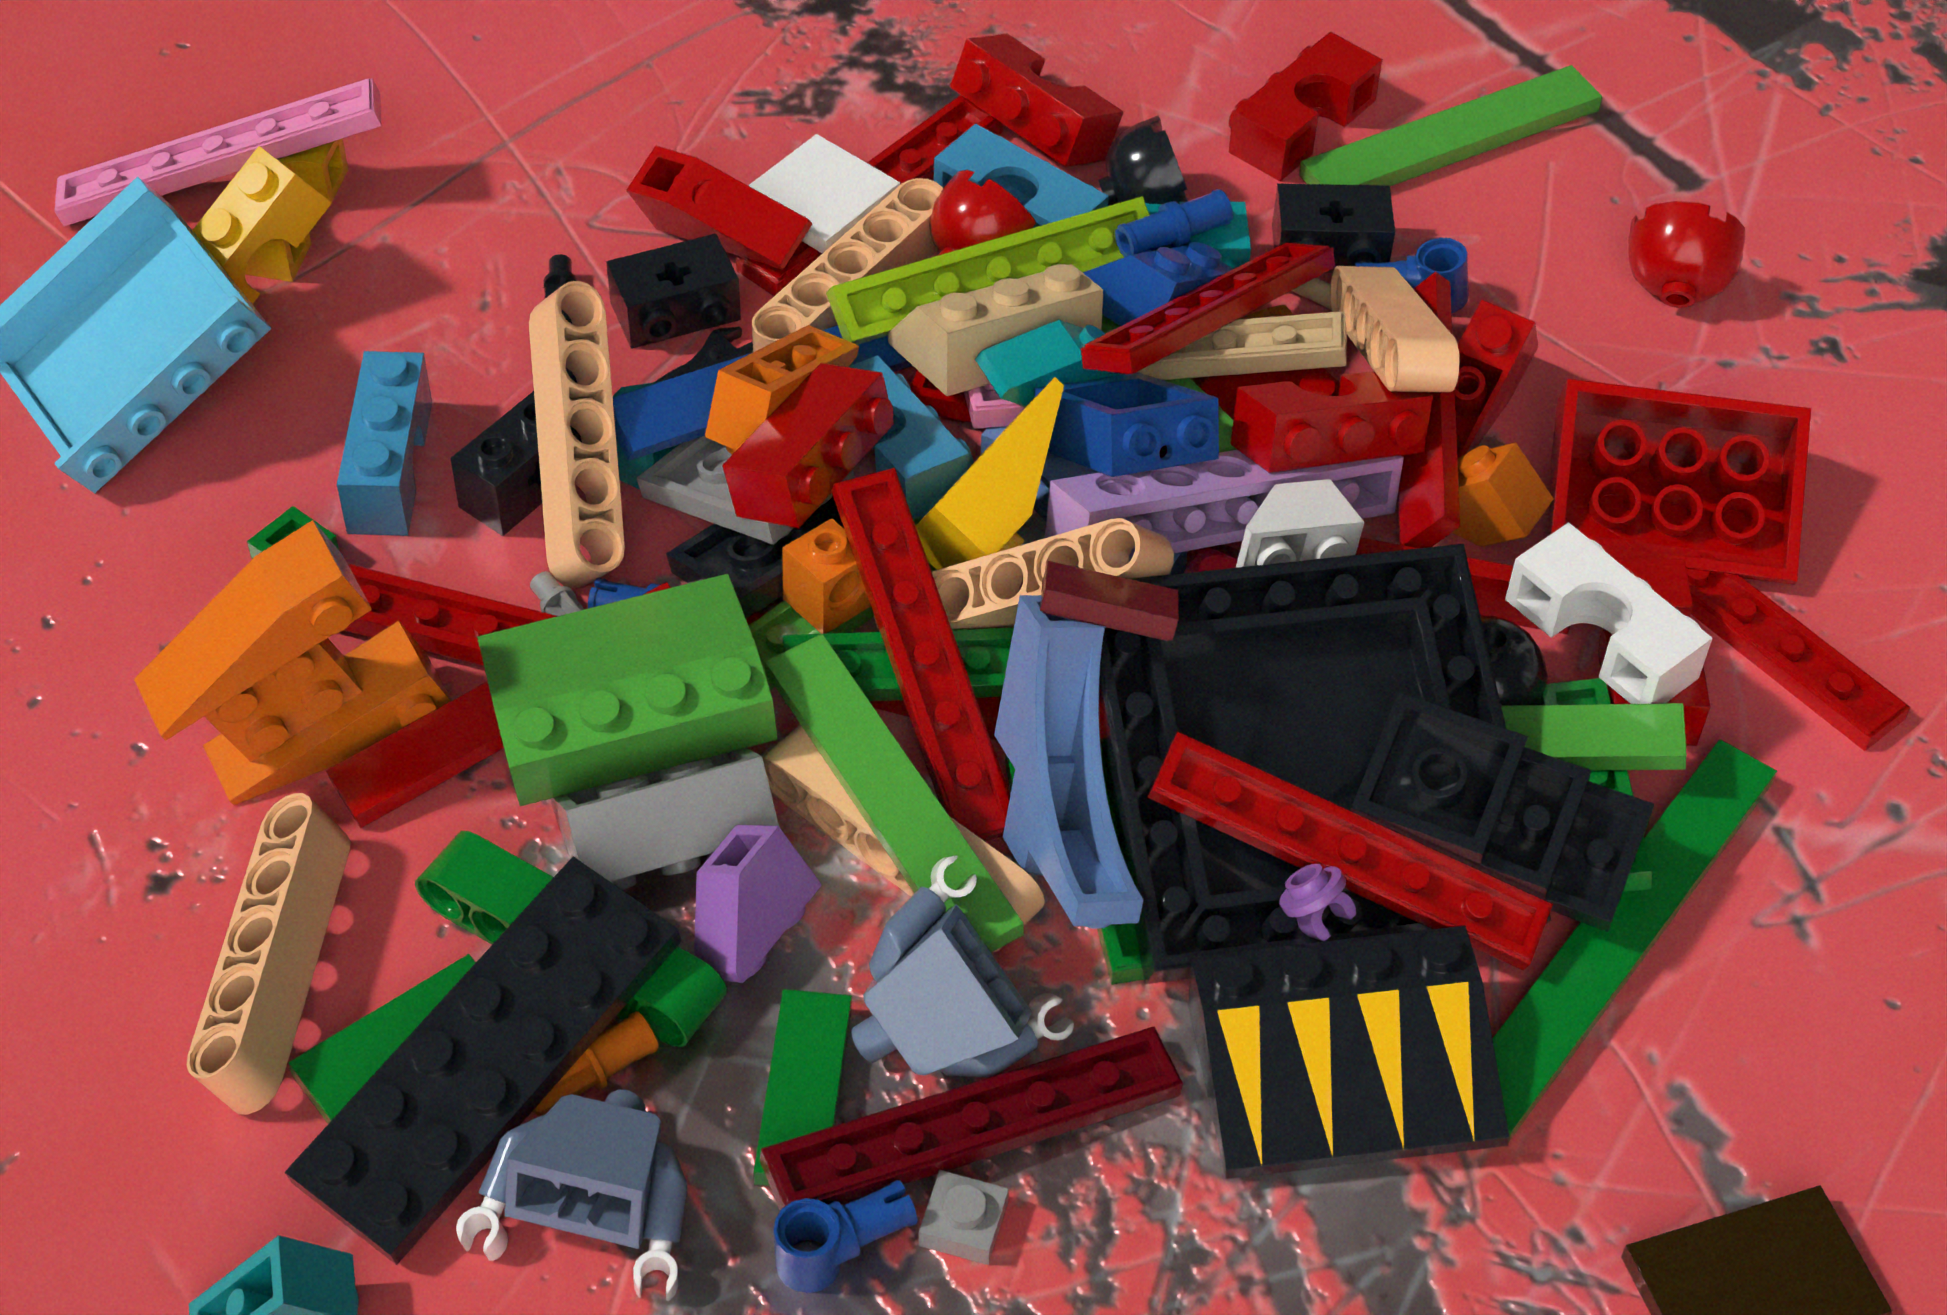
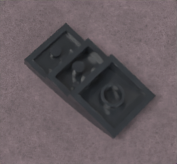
[1351,692,1654,932]

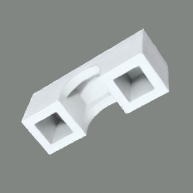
[1505,522,1713,704]

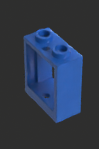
[1034,372,1219,477]

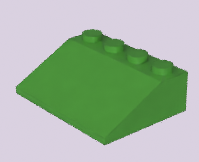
[477,574,778,806]

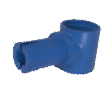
[1355,238,1469,313]
[773,1180,918,1293]

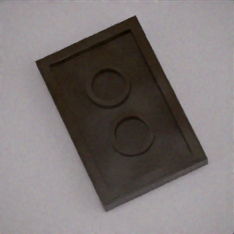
[1621,1185,1892,1315]

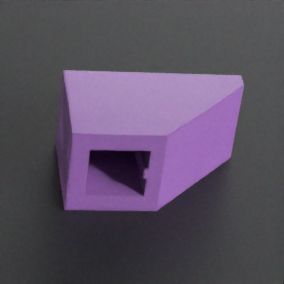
[694,825,822,983]

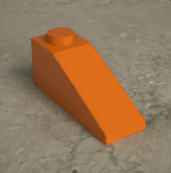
[705,325,859,454]

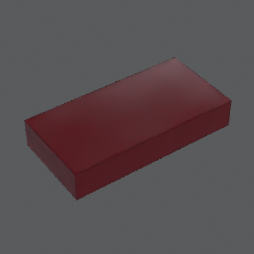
[1040,561,1179,641]

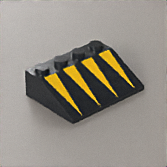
[1188,926,1510,1179]

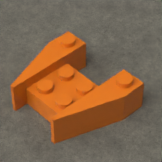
[134,520,452,805]

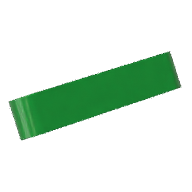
[415,831,727,1048]

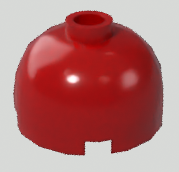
[929,170,1036,255]
[1628,201,1745,308]

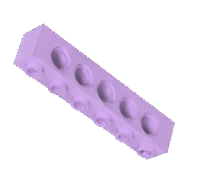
[1045,450,1404,565]

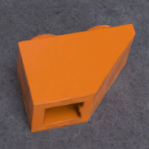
[1452,442,1554,547]

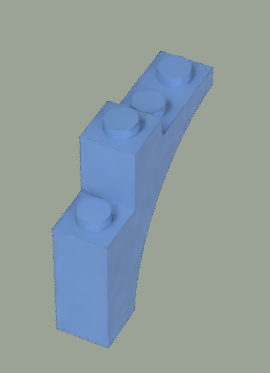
[994,595,1143,929]

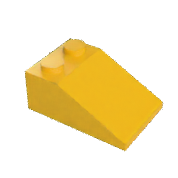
[916,377,1064,570]

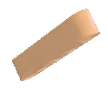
[752,178,943,352]
[1330,266,1460,392]
[529,281,625,589]
[874,518,1174,629]
[762,724,1045,952]
[186,793,350,1115]

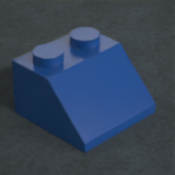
[1083,242,1233,326]

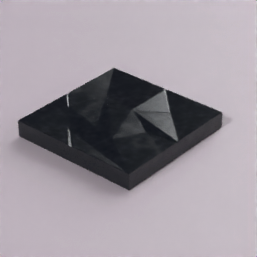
[1099,544,1551,984]

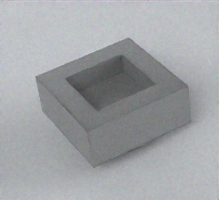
[918,1170,1009,1265]

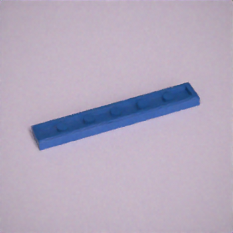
[613,325,913,461]

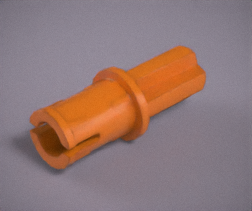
[533,1011,659,1116]

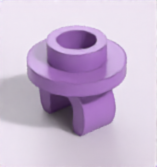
[1279,864,1356,941]

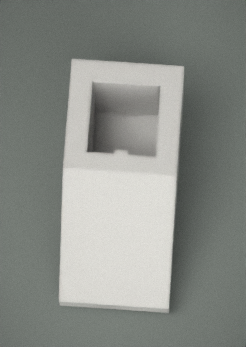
[1236,479,1365,568]

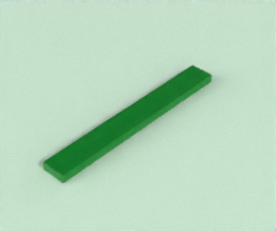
[1492,739,1777,1142]

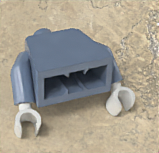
[851,856,1074,1077]
[456,1090,687,1301]

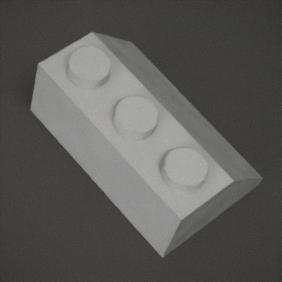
[550,748,779,890]

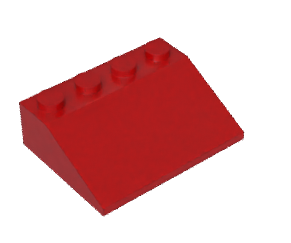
[1549,378,1811,585]

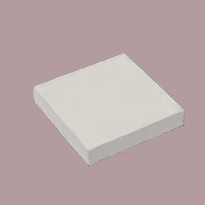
[748,134,900,253]

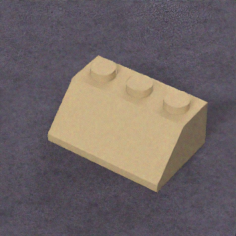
[888,264,1103,396]

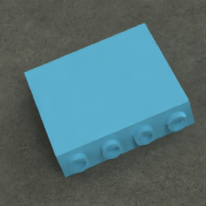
[0,176,271,493]

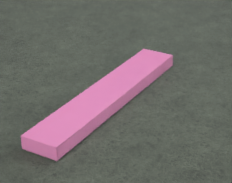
[54,78,381,226]

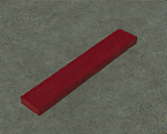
[760,1026,1183,1211]

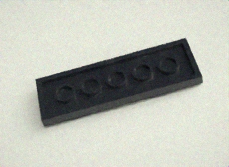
[285,856,682,1265]

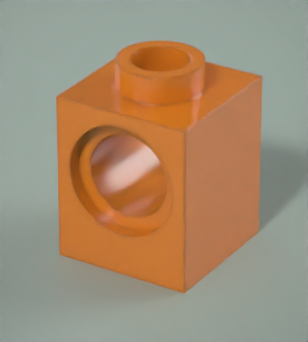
[782,518,871,634]

